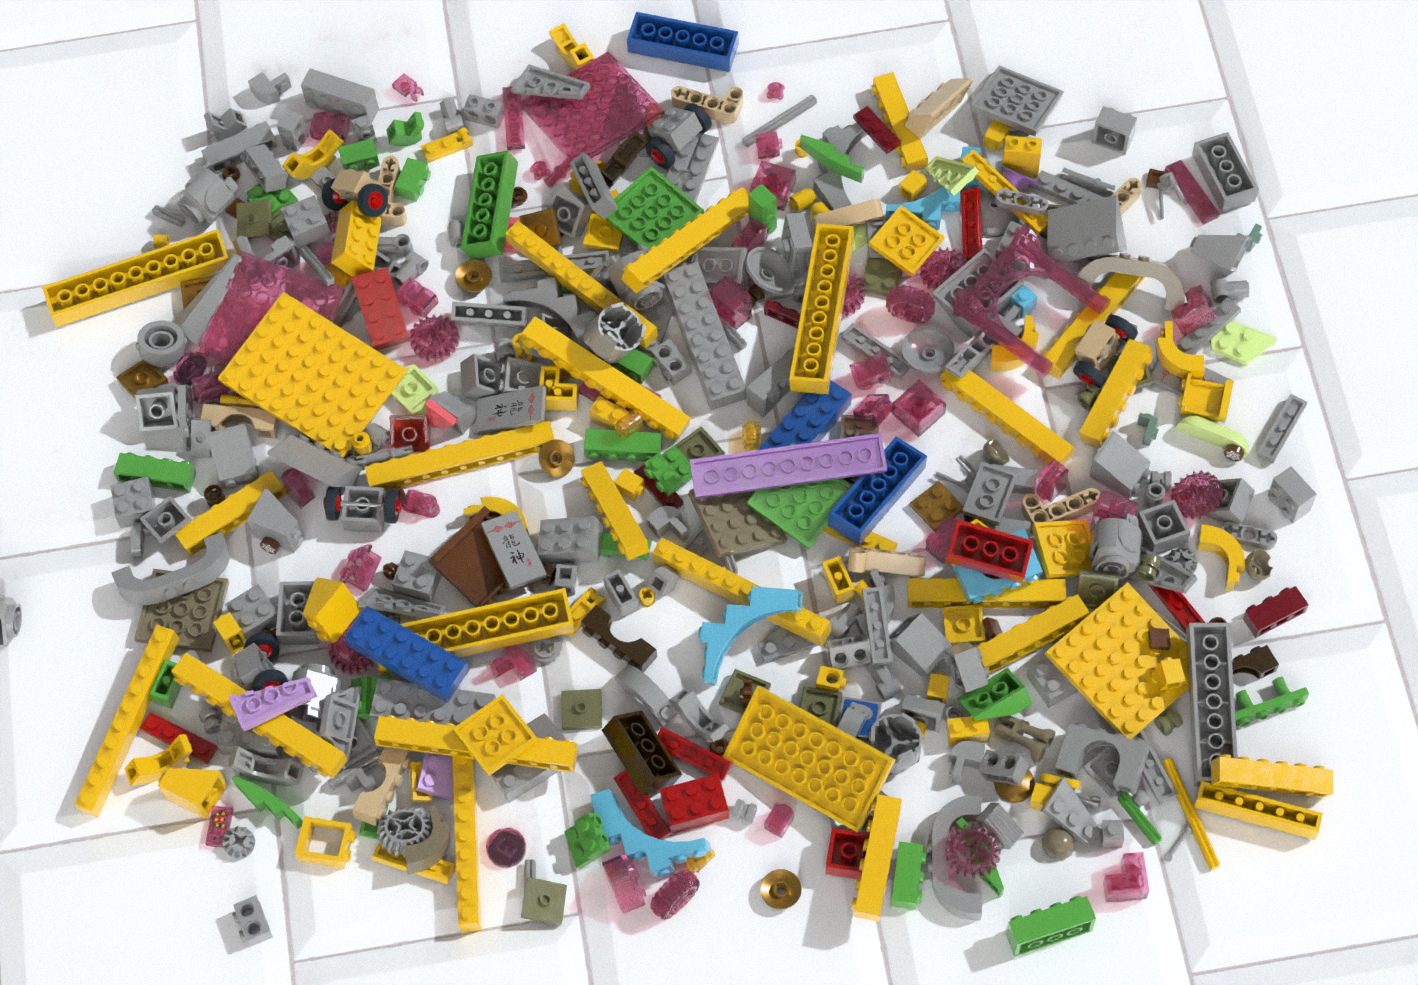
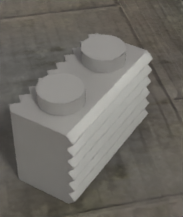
[603,569,639,617]
[976,802,1024,850]

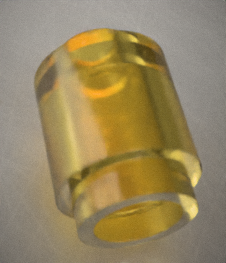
[614,412,643,438]
[742,421,761,451]

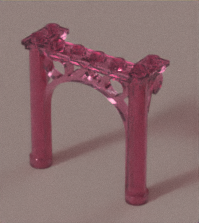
[952,222,1111,379]

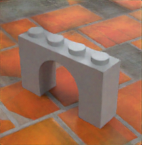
[982,464,1038,538]
[1055,723,1149,795]

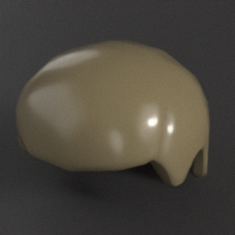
[983,438,1010,465]
[1245,548,1273,581]
[1042,828,1074,860]

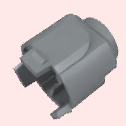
[177,161,238,224]
[605,244,666,310]
[584,302,646,364]
[1089,513,1142,580]
[0,594,22,645]
[284,663,342,732]
[869,712,922,776]

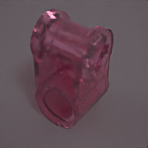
[402,489,440,518]

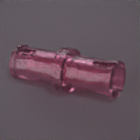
[544,156,574,189]

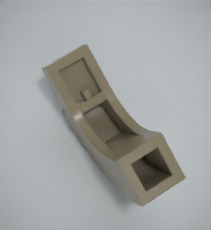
[404,805,450,874]

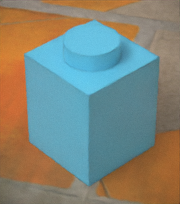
[1010,285,1037,319]

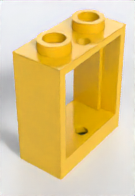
[294,816,356,869]

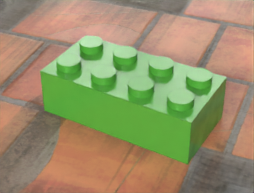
[1006,896,1096,957]

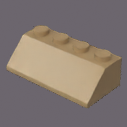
[904,78,973,139]

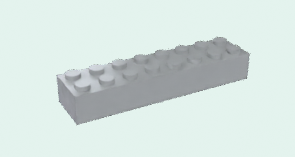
[662,262,747,410]
[1186,623,1238,786]

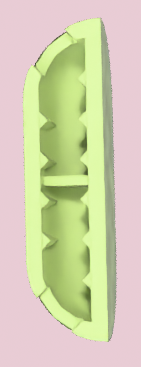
[1175,416,1249,458]

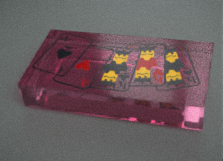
[205,806,233,848]

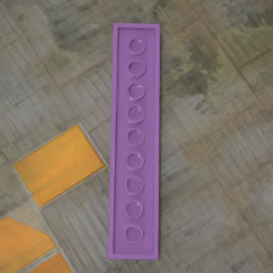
[690,433,887,499]

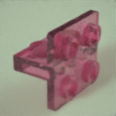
[339,544,382,592]

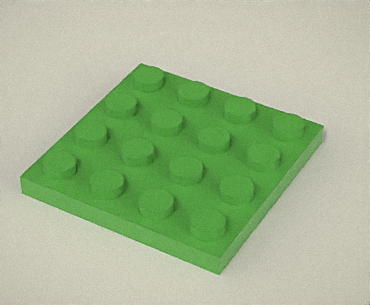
[605,166,704,250]
[746,443,852,550]

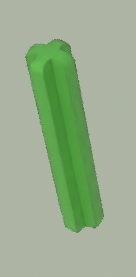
[1117,792,1162,845]

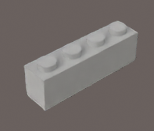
[201,121,278,174]
[570,152,618,219]
[451,302,528,328]

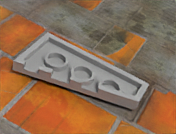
[511,64,591,100]
[1125,546,1198,594]
[359,586,446,619]

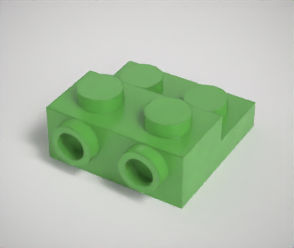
[246,184,298,215]
[644,445,692,496]
[348,674,392,721]
[564,812,611,869]

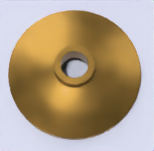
[455,260,492,293]
[539,439,575,477]
[994,769,1035,803]
[760,869,802,909]

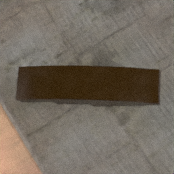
[600,130,649,190]

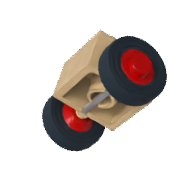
[322,169,388,217]
[1073,315,1138,389]

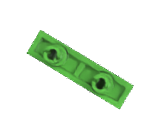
[1235,677,1309,727]

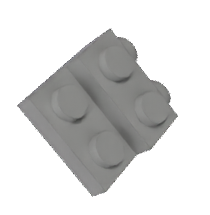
[260,235,300,284]
[497,357,544,394]

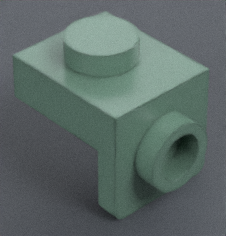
[1237,223,1263,252]
[1137,413,1159,446]

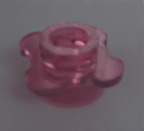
[766,82,785,100]
[530,161,551,180]

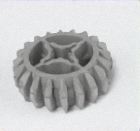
[377,806,432,857]

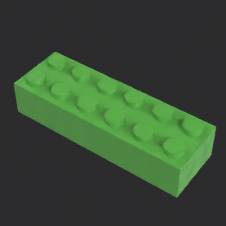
[461,150,518,260]

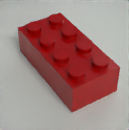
[351,267,410,351]
[944,519,1034,583]

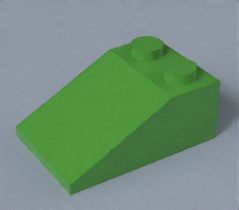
[957,668,1033,721]

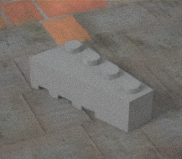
[746,347,795,417]

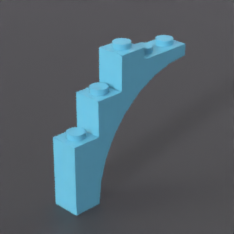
[885,147,981,229]
[698,586,803,684]
[590,789,712,878]

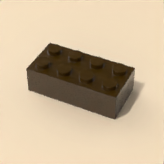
[602,710,682,795]

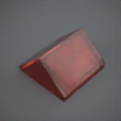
[389,415,431,452]

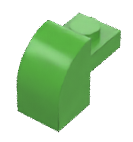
[386,111,424,146]

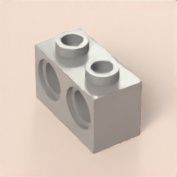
[463,94,505,129]
[277,109,309,152]
[651,338,692,385]
[826,634,871,670]
[978,749,1029,786]
[232,895,273,947]

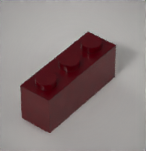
[1243,586,1309,638]

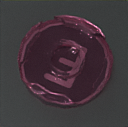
[173,351,207,385]
[486,828,527,868]

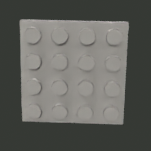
[970,65,1064,136]

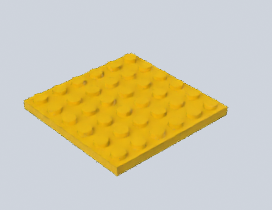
[1045,582,1189,739]

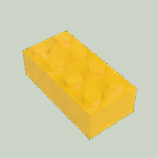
[331,200,382,277]

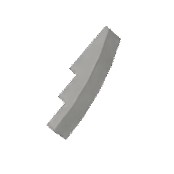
[945,330,1000,379]

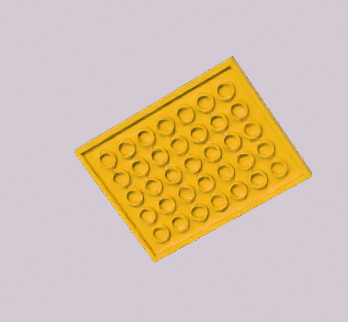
[218,292,407,458]

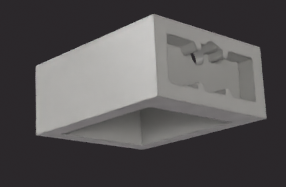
[781,213,813,272]

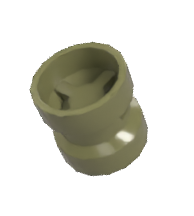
[1076,383,1101,410]
[1136,554,1161,581]
[1155,708,1183,736]

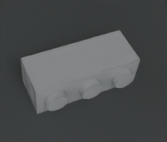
[245,144,288,193]

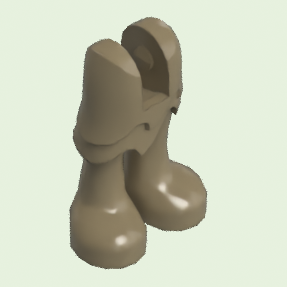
[993,715,1056,764]

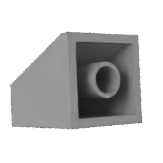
[1190,235,1253,271]
[207,423,259,489]
[1089,430,1151,499]
[247,488,303,553]
[889,613,953,676]

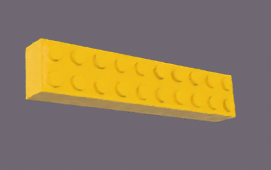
[789,223,855,395]
[42,229,229,327]
[378,588,575,675]

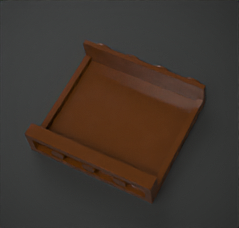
[429,506,508,607]

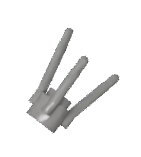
[1157,172,1187,219]
[936,455,977,492]

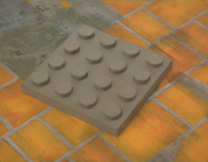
[688,489,788,558]
[134,569,230,652]

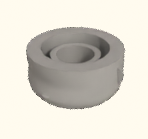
[135,320,188,367]

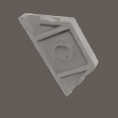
[175,385,193,451]
[319,686,362,762]

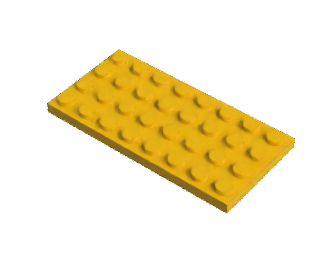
[723,685,896,833]

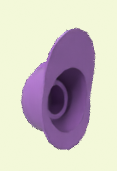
[1001,166,1040,192]

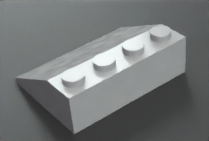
[1047,195,1127,265]
[932,248,1024,338]
[267,434,362,488]
[490,713,566,803]

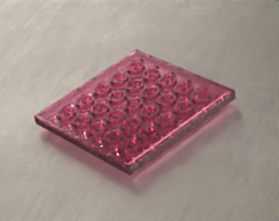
[519,52,665,162]
[199,251,345,364]

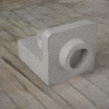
[590,261,610,291]

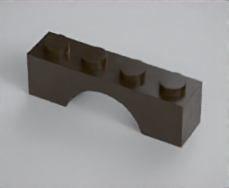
[581,605,658,673]
[1232,645,1279,680]

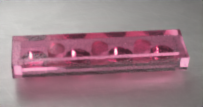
[502,86,525,151]
[1164,160,1220,225]

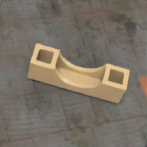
[200,403,280,439]
[352,747,412,826]

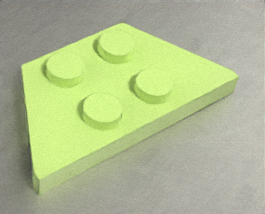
[1209,312,1277,365]
[391,364,439,425]

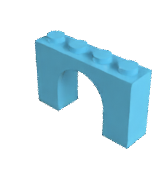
[951,529,1043,604]

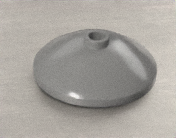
[980,189,1020,237]
[745,247,796,293]
[901,326,958,374]

